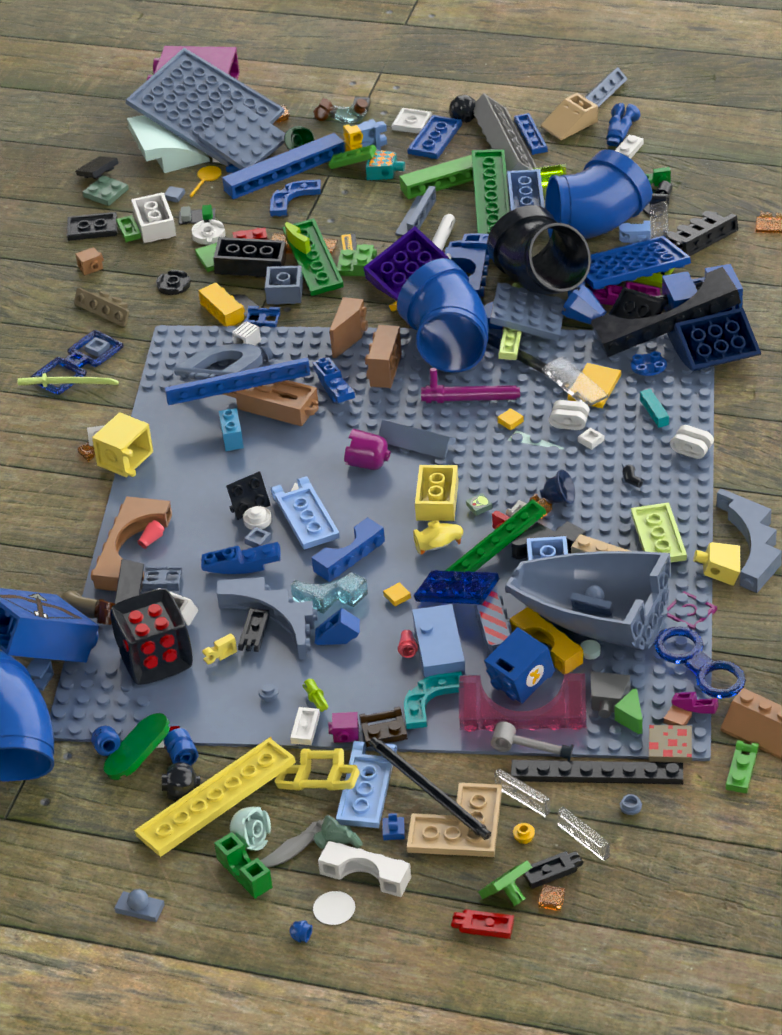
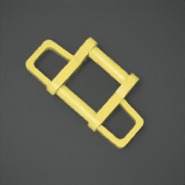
[275,748,360,791]

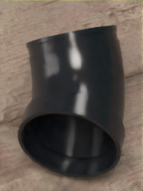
[487,205,591,295]

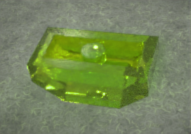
[533,164,566,188]

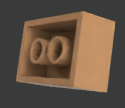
[365,325,402,388]

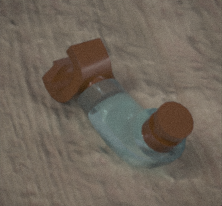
[313,97,368,123]

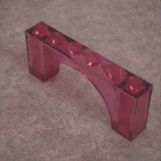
[459,673,587,732]

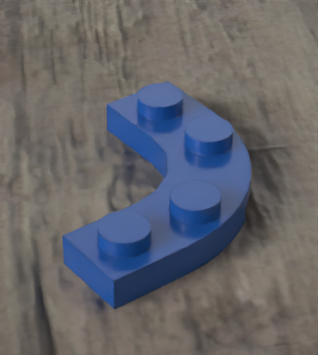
[270,179,321,216]

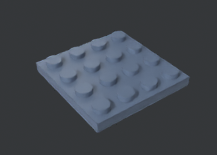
[198,102,285,170]
[489,283,565,341]

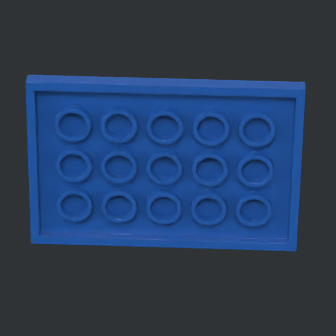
[585,236,691,290]

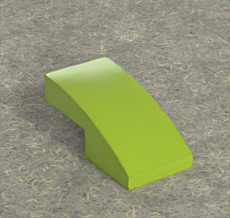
[285,222,311,254]

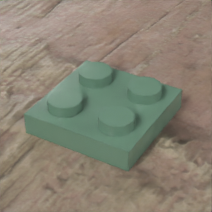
[83,175,129,206]

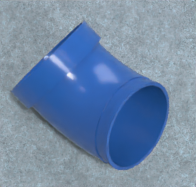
[545,150,652,239]
[397,258,489,373]
[0,651,54,782]

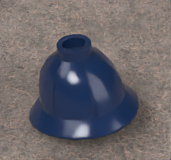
[540,469,575,504]

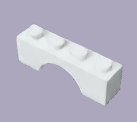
[318,841,411,897]

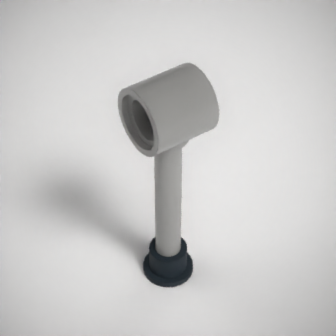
[491,722,574,761]

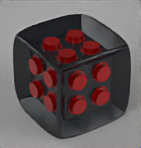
[110,589,193,685]

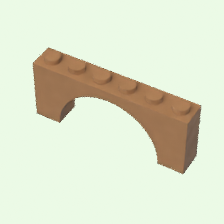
[91,496,172,592]

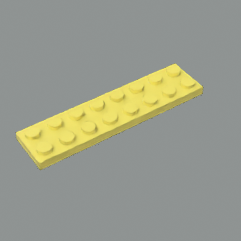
[134,738,296,857]

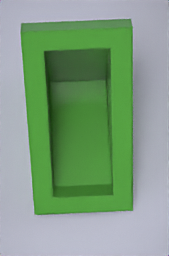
[615,689,643,734]

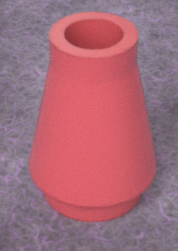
[137,520,165,549]
[398,630,418,658]

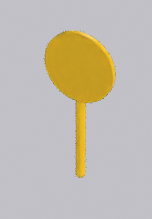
[189,166,222,197]

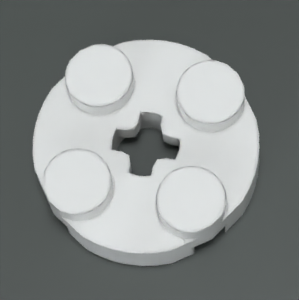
[192,220,226,246]

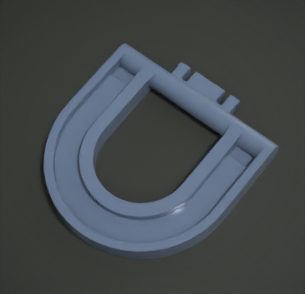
[174,343,263,380]

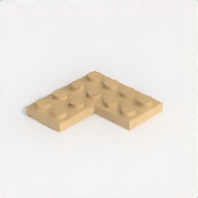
[407,783,502,857]

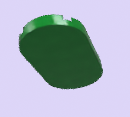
[104,713,170,780]

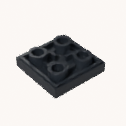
[75,156,119,179]

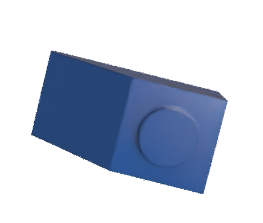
[315,608,360,645]

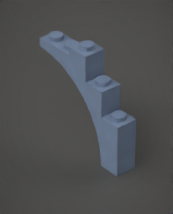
[217,577,318,659]

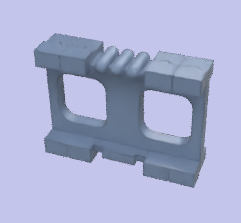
[142,565,182,591]

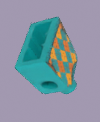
[366,150,405,180]

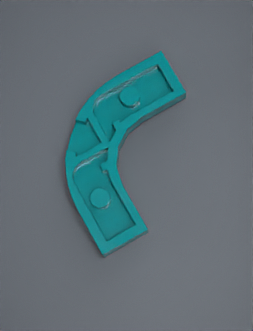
[404,672,464,729]

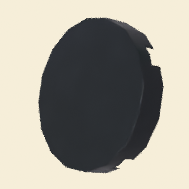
[156,270,191,295]

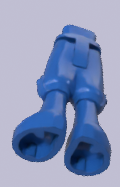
[606,103,641,146]

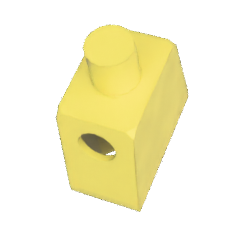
[693,542,740,586]

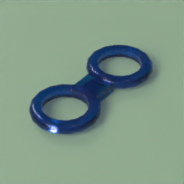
[655,627,746,699]

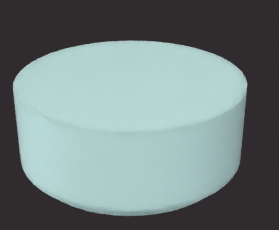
[580,640,601,660]

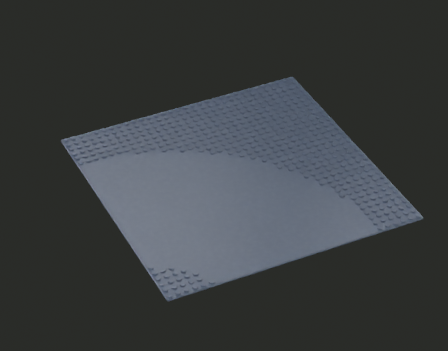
[50,325,714,761]

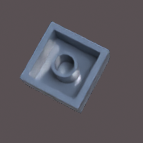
[265,266,303,305]

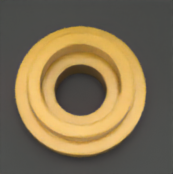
[513,823,535,844]

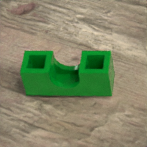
[214,832,273,899]

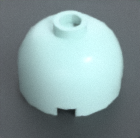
[230,807,271,851]

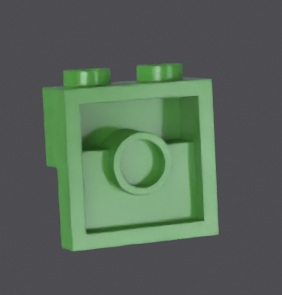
[337,244,377,276]

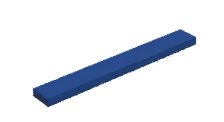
[165,357,310,406]

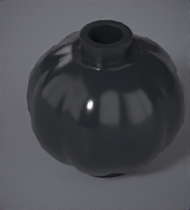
[449,95,476,123]
[162,762,200,802]

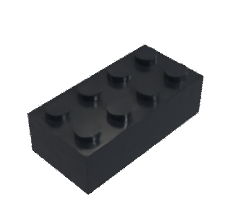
[213,237,286,277]

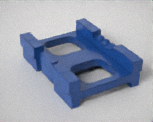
[244,306,280,327]

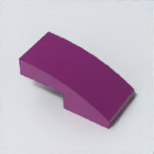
[671,692,719,714]

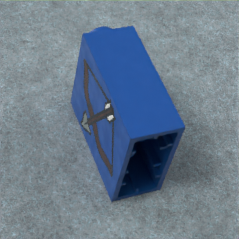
[0,588,99,663]

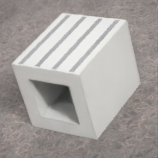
[232,321,261,345]

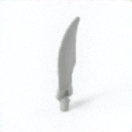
[260,815,331,867]

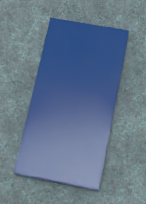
[407,115,462,159]

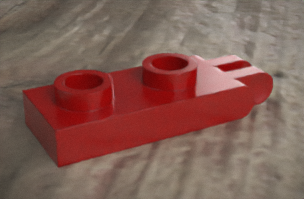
[451,910,514,939]

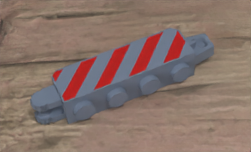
[473,581,512,656]

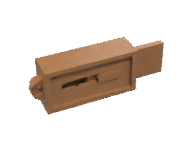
[223,380,319,426]

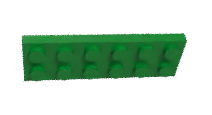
[282,218,344,296]

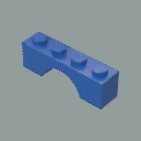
[311,517,385,582]

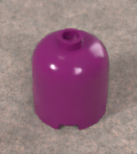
[344,428,391,470]

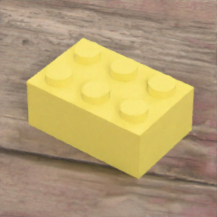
[415,465,459,521]

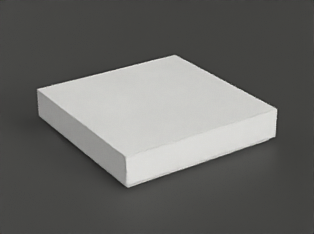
[392,108,432,134]

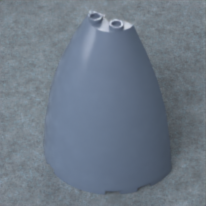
[505,551,671,650]

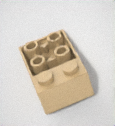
[541,93,598,140]

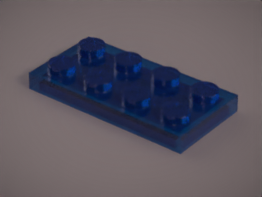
[413,570,500,605]

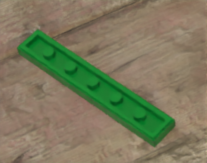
[445,499,547,585]

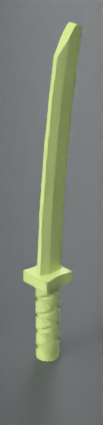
[18,373,119,387]

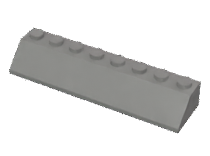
[474,93,542,177]

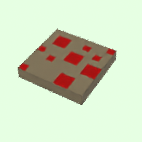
[649,725,692,762]

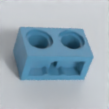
[219,408,244,451]

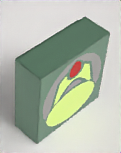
[466,493,493,516]

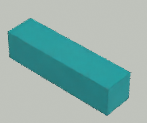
[640,389,669,428]

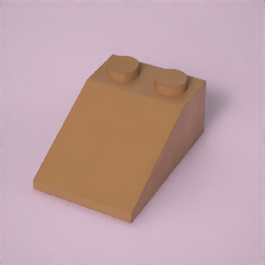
[330,297,368,358]

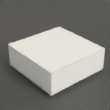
[578,428,604,450]

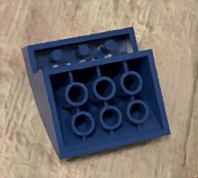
[667,306,761,371]

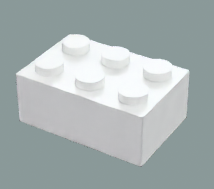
[131,193,176,243]

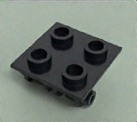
[226,471,271,520]

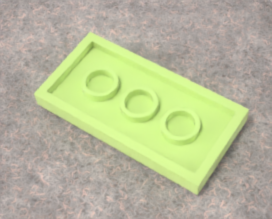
[631,502,687,563]

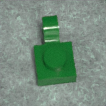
[646,167,671,186]

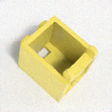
[92,412,153,477]

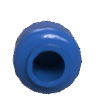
[91,726,121,756]

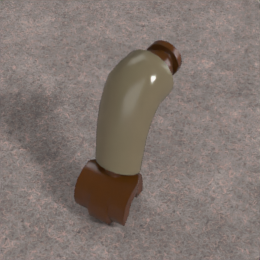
[61,591,115,625]

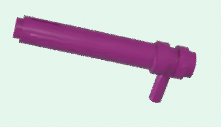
[421,368,520,403]

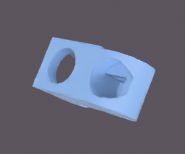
[619,221,650,243]

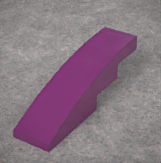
[588,282,660,305]

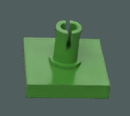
[478,860,532,906]

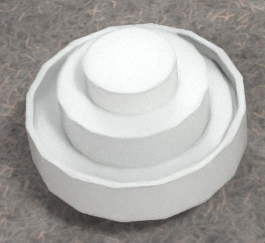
[243,506,272,530]

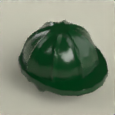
[284,126,314,150]

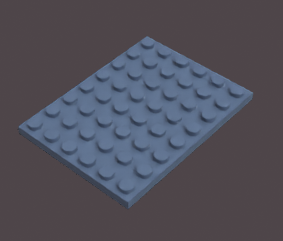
[126,48,285,167]

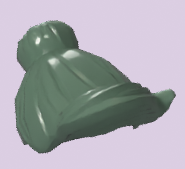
[313,815,363,849]

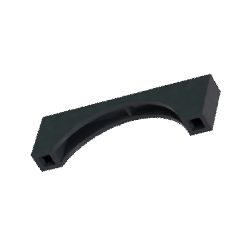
[591,267,741,357]

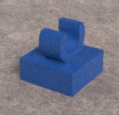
[382,813,405,840]

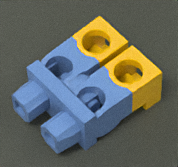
[343,119,387,152]

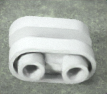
[549,400,590,430]
[670,425,714,459]

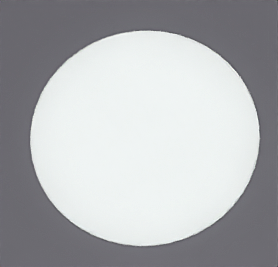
[313,891,355,925]

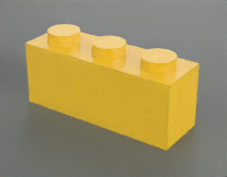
[198,282,245,326]

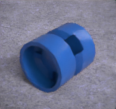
[164,728,198,766]

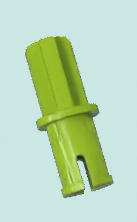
[303,679,328,712]

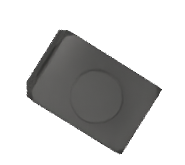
[591,671,630,718]

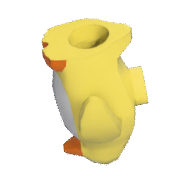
[413,521,464,555]

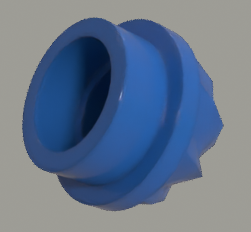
[290,920,313,943]

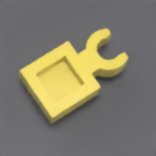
[202,633,237,664]

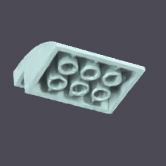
[127,115,210,173]

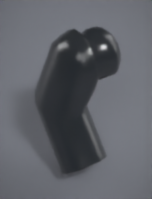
[622,464,643,488]

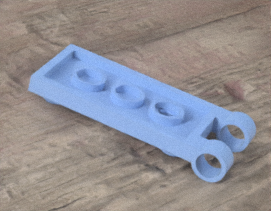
[271,476,340,550]
[336,741,397,828]

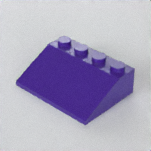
[363,226,449,300]

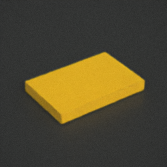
[568,363,621,408]

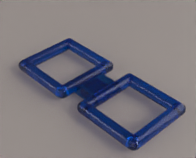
[30,330,124,395]

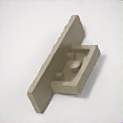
[74,288,129,327]

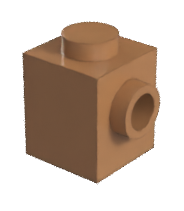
[76,247,104,275]

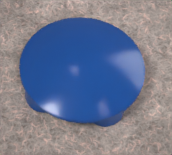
[631,351,667,376]

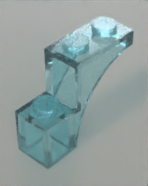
[290,572,368,614]

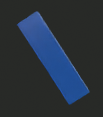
[514,113,548,155]

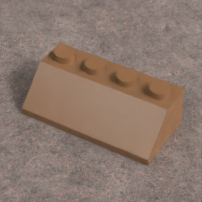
[721,688,782,760]

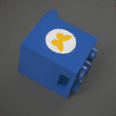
[484,627,555,704]

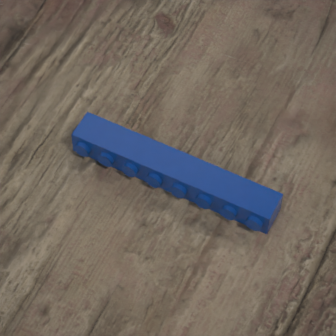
[222,133,345,200]

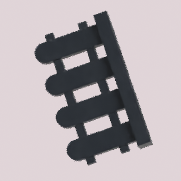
[664,211,739,256]

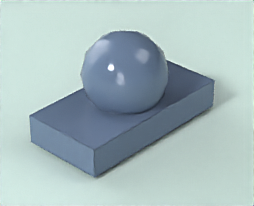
[571,585,613,616]
[114,889,165,922]

